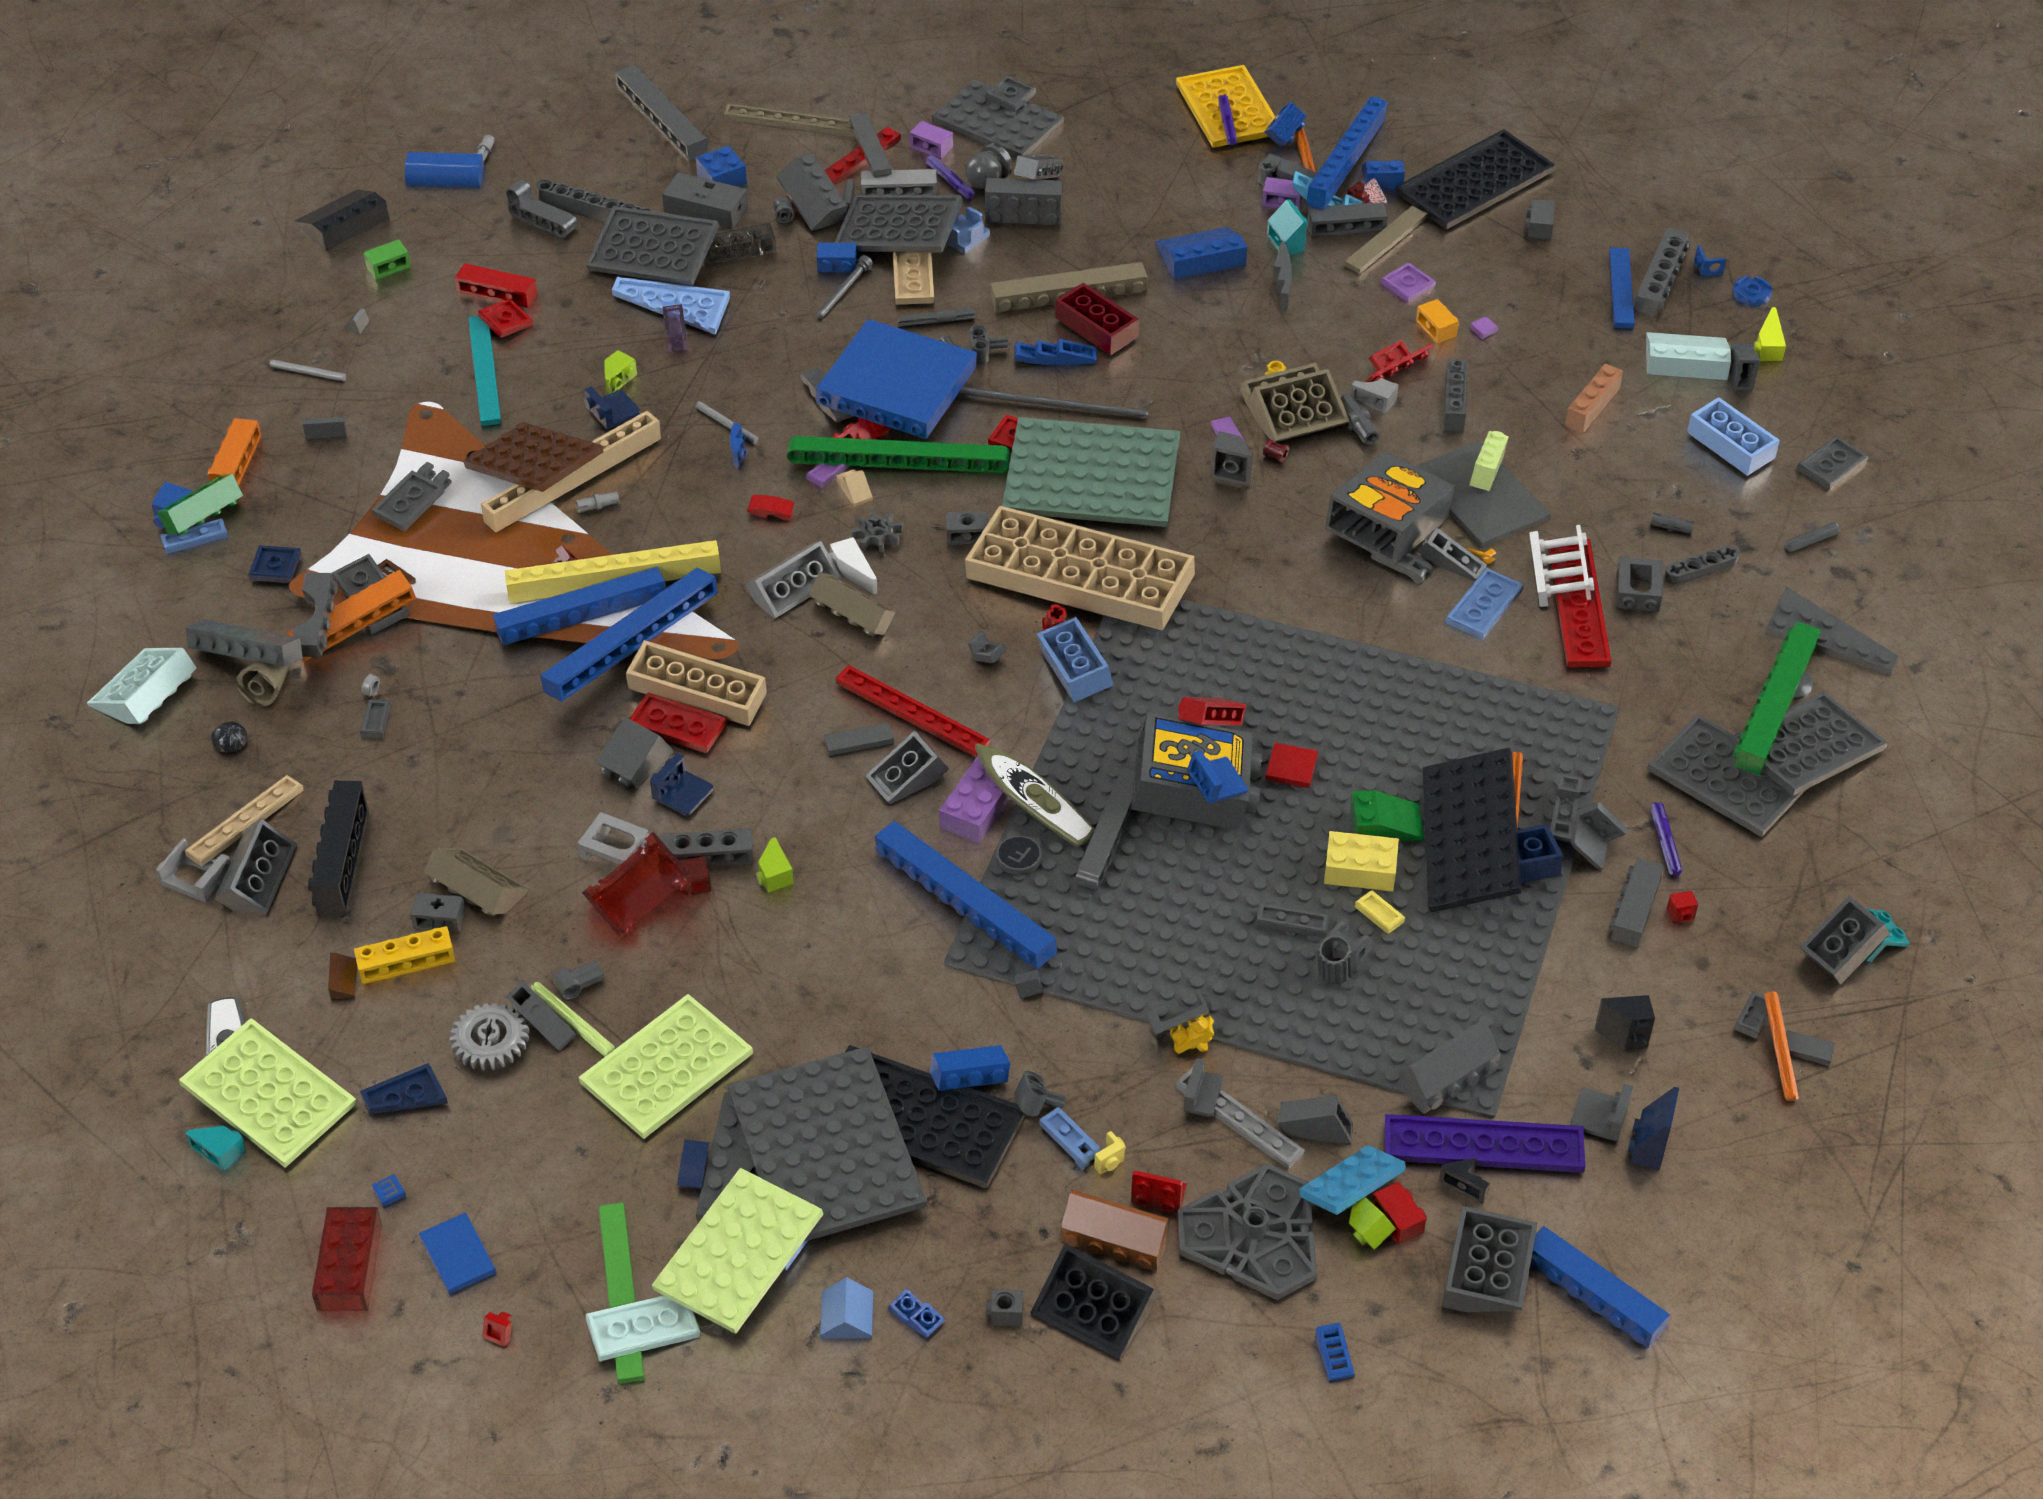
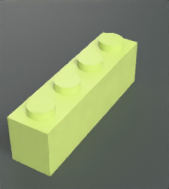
[1469,431,1509,491]

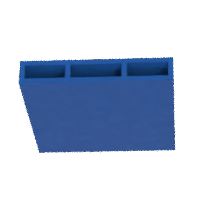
[816,319,977,439]

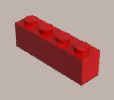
[455,263,537,308]
[1178,696,1246,726]

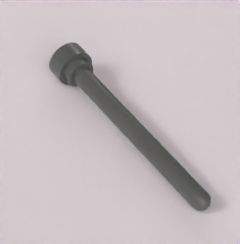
[816,255,873,319]

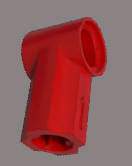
[1042,604,1066,631]

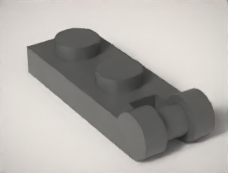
[1371,553,1433,584]

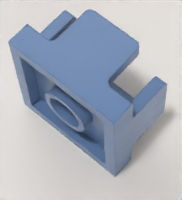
[946,206,990,254]

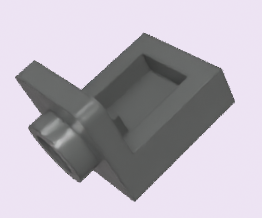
[968,631,1006,663]

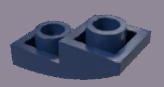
[677,1139,710,1190]

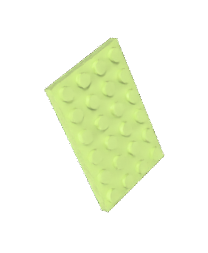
[579,994,753,1139]
[179,1018,357,1168]
[652,1168,823,1334]

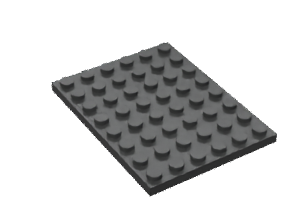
[727,1046,927,1242]

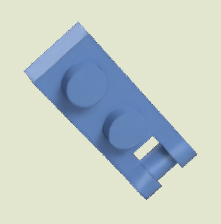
[1040,1107,1101,1169]

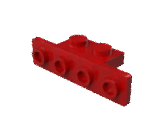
[1365,340,1433,382]
[831,418,890,440]

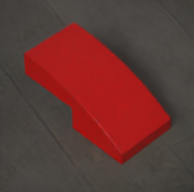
[747,495,794,521]

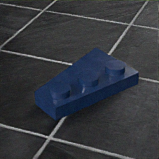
[360,1063,448,1114]

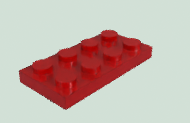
[629,692,727,753]

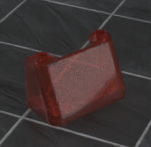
[582,832,691,937]

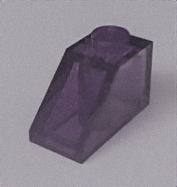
[662,304,688,352]

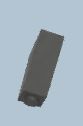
[1729,343,1760,391]
[1277,1095,1353,1144]

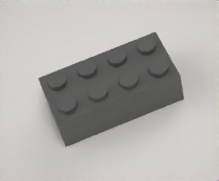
[985,178,1062,225]

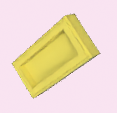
[1355,890,1405,934]

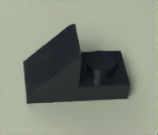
[1438,1158,1490,1204]

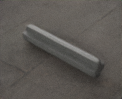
[1784,522,1840,552]

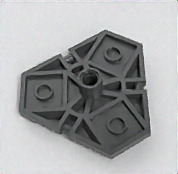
[1177,1164,1317,1300]

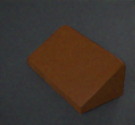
[328,953,357,1000]

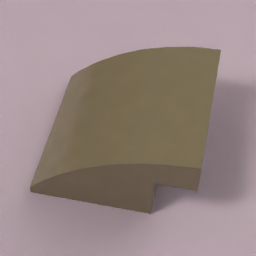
[1239,363,1350,442]

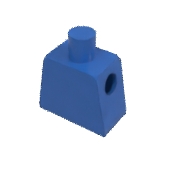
[151,482,193,528]

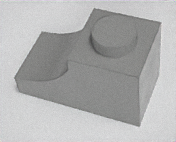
[1351,378,1398,413]

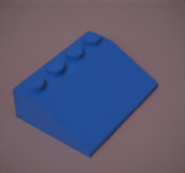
[1155,227,1247,279]

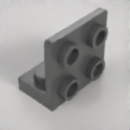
[1570,1084,1633,1142]

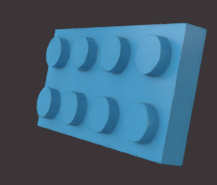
[1299,1145,1406,1215]

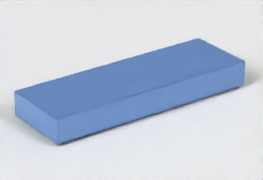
[160,518,228,554]

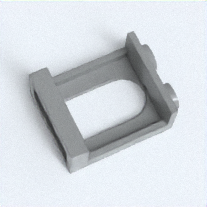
[577,812,651,876]
[156,838,230,903]

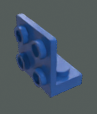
[1187,750,1248,804]

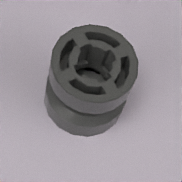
[773,196,794,223]

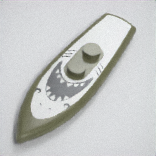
[975,744,1095,847]

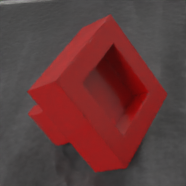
[482,1311,512,1347]

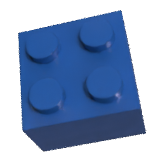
[696,146,747,187]

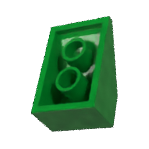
[1350,790,1424,842]

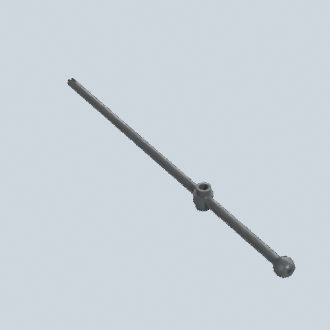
[958,387,1148,418]

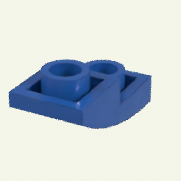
[730,423,747,467]
[888,1288,945,1338]

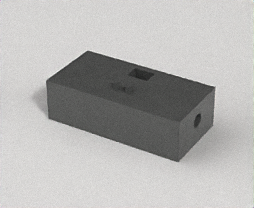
[662,172,748,229]

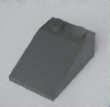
[865,730,949,804]

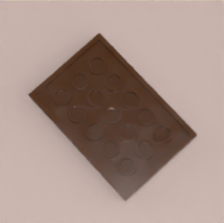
[463,422,604,492]

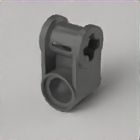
[1257,153,1288,186]

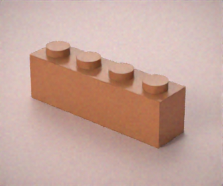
[1565,363,1623,434]

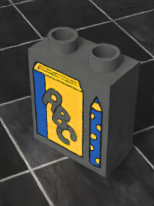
[1131,713,1262,830]

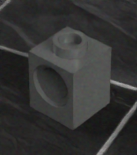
[986,1289,1023,1326]

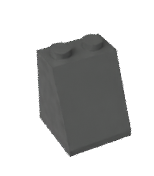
[595,717,675,788]

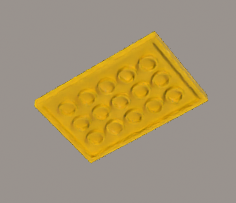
[1176,65,1275,148]

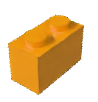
[1416,299,1459,344]

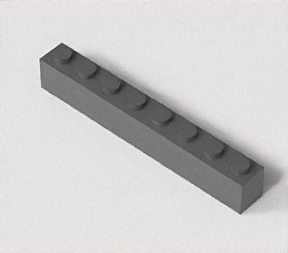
[615,64,708,161]

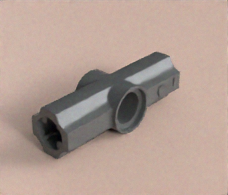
[1341,393,1380,446]

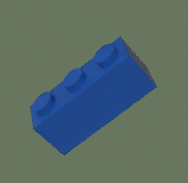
[930,1045,1010,1091]

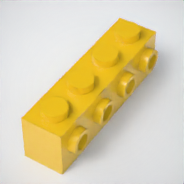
[354,926,456,984]

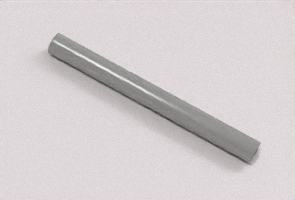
[270,359,346,382]
[696,401,759,444]

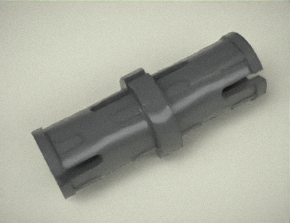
[1650,512,1695,534]

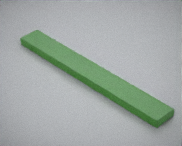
[599,1202,644,1384]

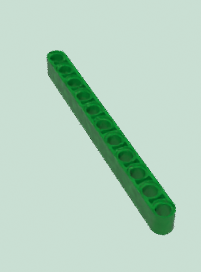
[787,436,1011,473]

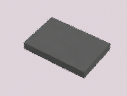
[1797,436,1869,490]

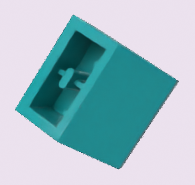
[1267,199,1308,255]

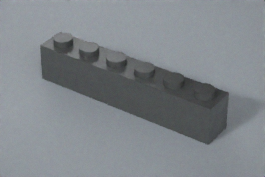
[185,620,303,667]

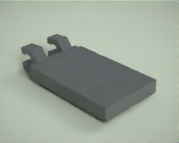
[372,462,452,532]

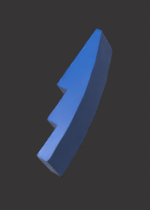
[1014,339,1097,366]

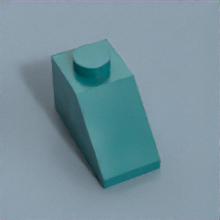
[185,1126,246,1172]

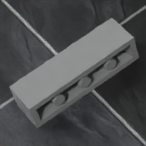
[861,169,937,195]

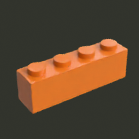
[207,418,261,486]

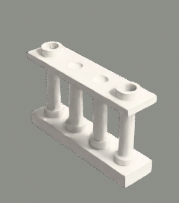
[1529,525,1594,607]

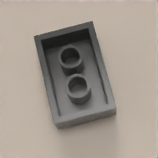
[1800,896,1890,985]

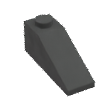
[1417,527,1487,581]

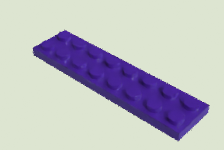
[1385,1114,1586,1173]

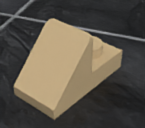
[836,469,873,507]

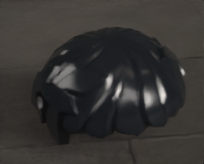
[210,721,247,753]

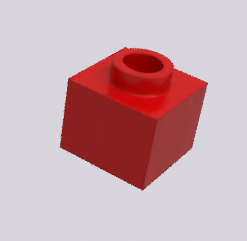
[1666,890,1698,923]

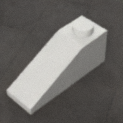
[829,537,877,594]

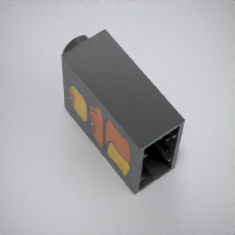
[1325,451,1455,564]

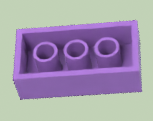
[939,756,1010,844]

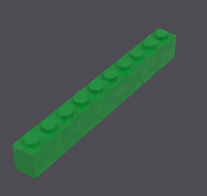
[1732,621,1821,775]

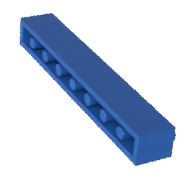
[492,567,666,645]

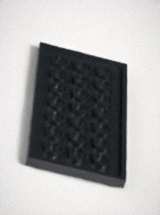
[1395,129,1556,230]
[1423,747,1521,913]
[845,1045,1026,1189]

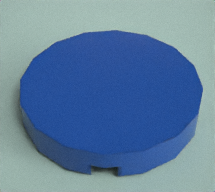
[1732,276,1772,306]

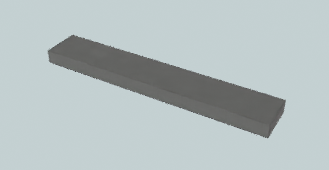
[849,112,892,177]

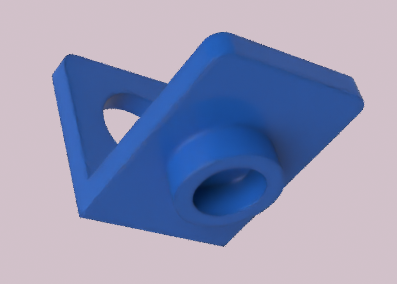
[1694,246,1726,276]

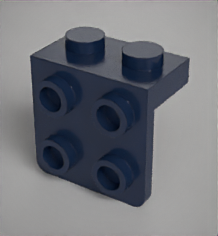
[584,386,640,429]
[650,752,713,816]

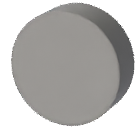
[361,674,380,697]

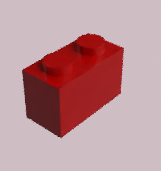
[1372,1182,1427,1245]

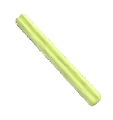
[530,982,615,1057]

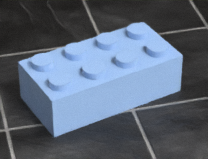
[1687,397,1780,476]

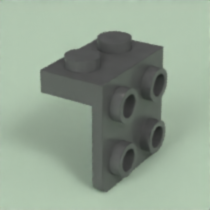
[1571,801,1627,869]

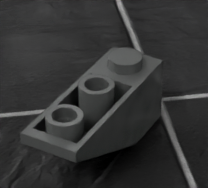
[505,980,577,1051]

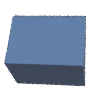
[820,1277,874,1338]

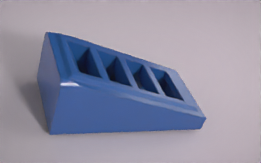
[1315,1323,1355,1382]

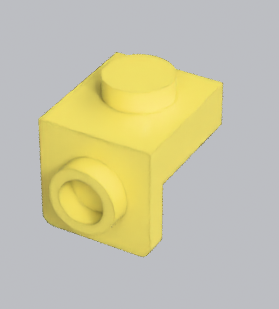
[1094,1131,1126,1175]

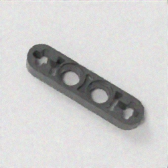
[1665,545,1740,584]

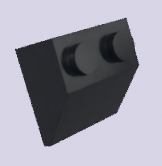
[1595,995,1655,1049]

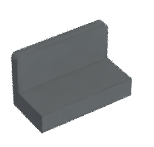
[1184,1058,1223,1117]

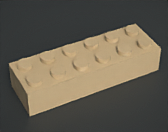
[626,640,767,726]

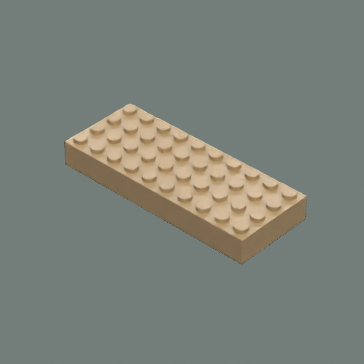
[965,506,1195,631]

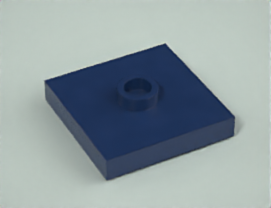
[248,545,301,583]

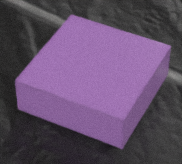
[1470,316,1498,339]

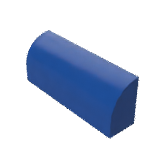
[405,152,484,187]

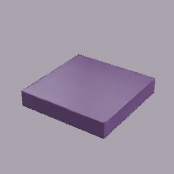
[1380,262,1436,303]

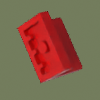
[1131,1170,1187,1213]

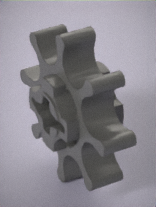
[851,509,903,553]

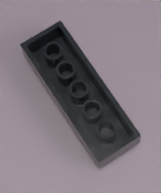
[308,780,369,916]

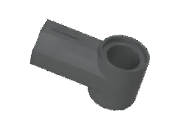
[553,960,604,1000]

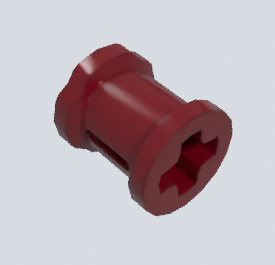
[1263,439,1289,462]

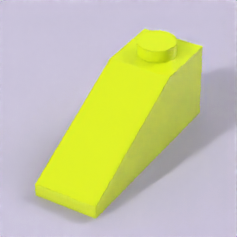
[1754,307,1786,361]

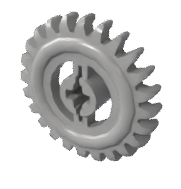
[449,1003,529,1071]

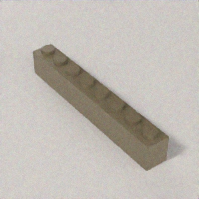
[991,262,1147,313]

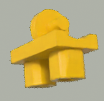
[1170,1015,1214,1054]

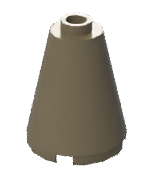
[237,661,291,706]

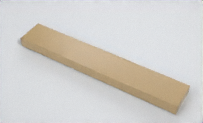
[185,775,304,867]

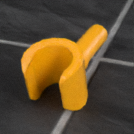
[1467,548,1496,564]

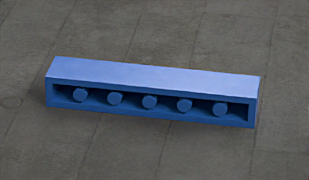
[1530,1226,1670,1348]

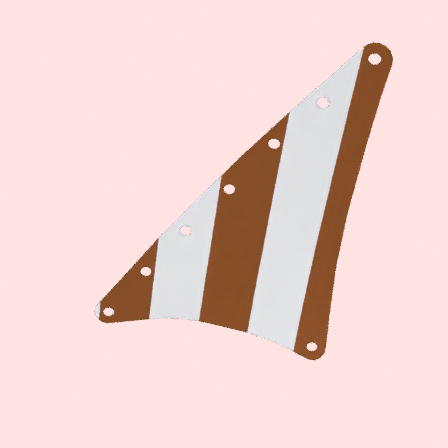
[289,402,739,660]

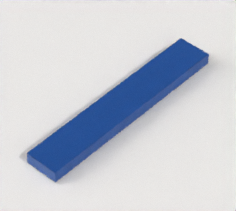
[1609,247,1635,329]

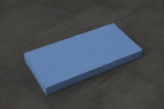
[1445,568,1524,640]

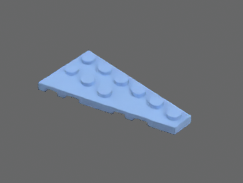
[612,277,730,335]

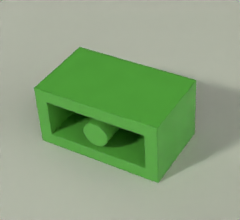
[363,239,411,280]

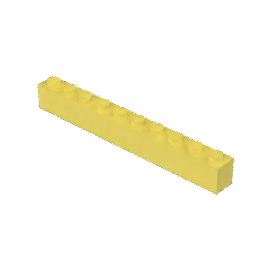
[505,540,721,603]

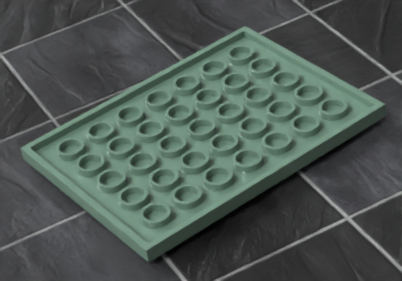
[1002,417,1180,527]

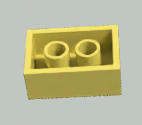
[1324,831,1399,892]

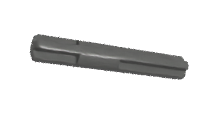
[898,308,975,327]

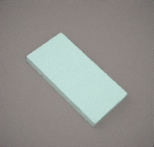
[586,1296,700,1361]

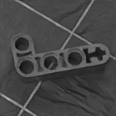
[506,179,578,238]

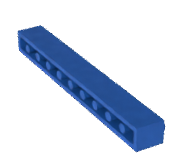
[1306,97,1388,210]
[540,568,718,702]
[874,820,1057,969]

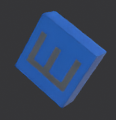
[372,1174,406,1208]

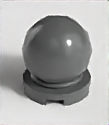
[966,143,1013,190]

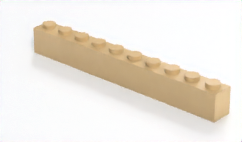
[481,411,661,532]

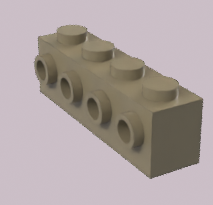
[809,572,895,636]

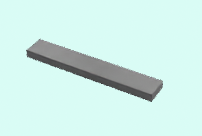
[1175,1068,1305,1170]

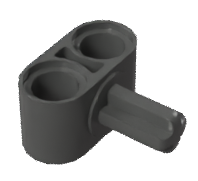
[969,325,1008,364]
[1014,1071,1066,1116]

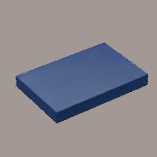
[419,1212,496,1295]

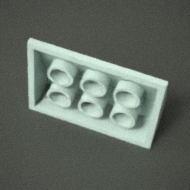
[1646,332,1731,380]
[87,648,197,724]

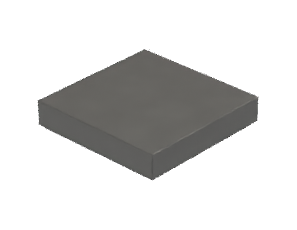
[985,76,1036,112]

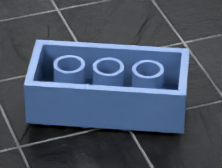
[1037,617,1114,702]

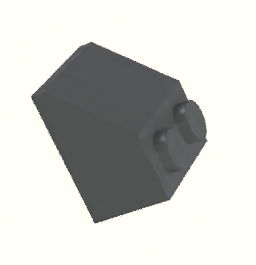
[1210,431,1253,486]

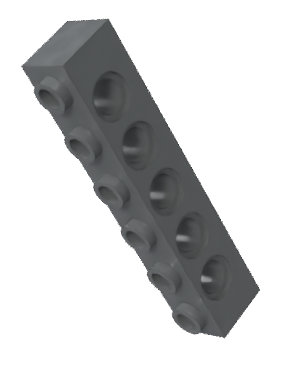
[1634,227,1691,317]

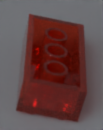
[312,1207,382,1311]

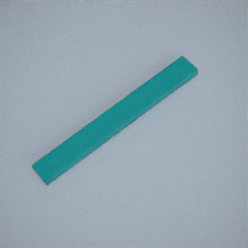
[468,316,501,426]

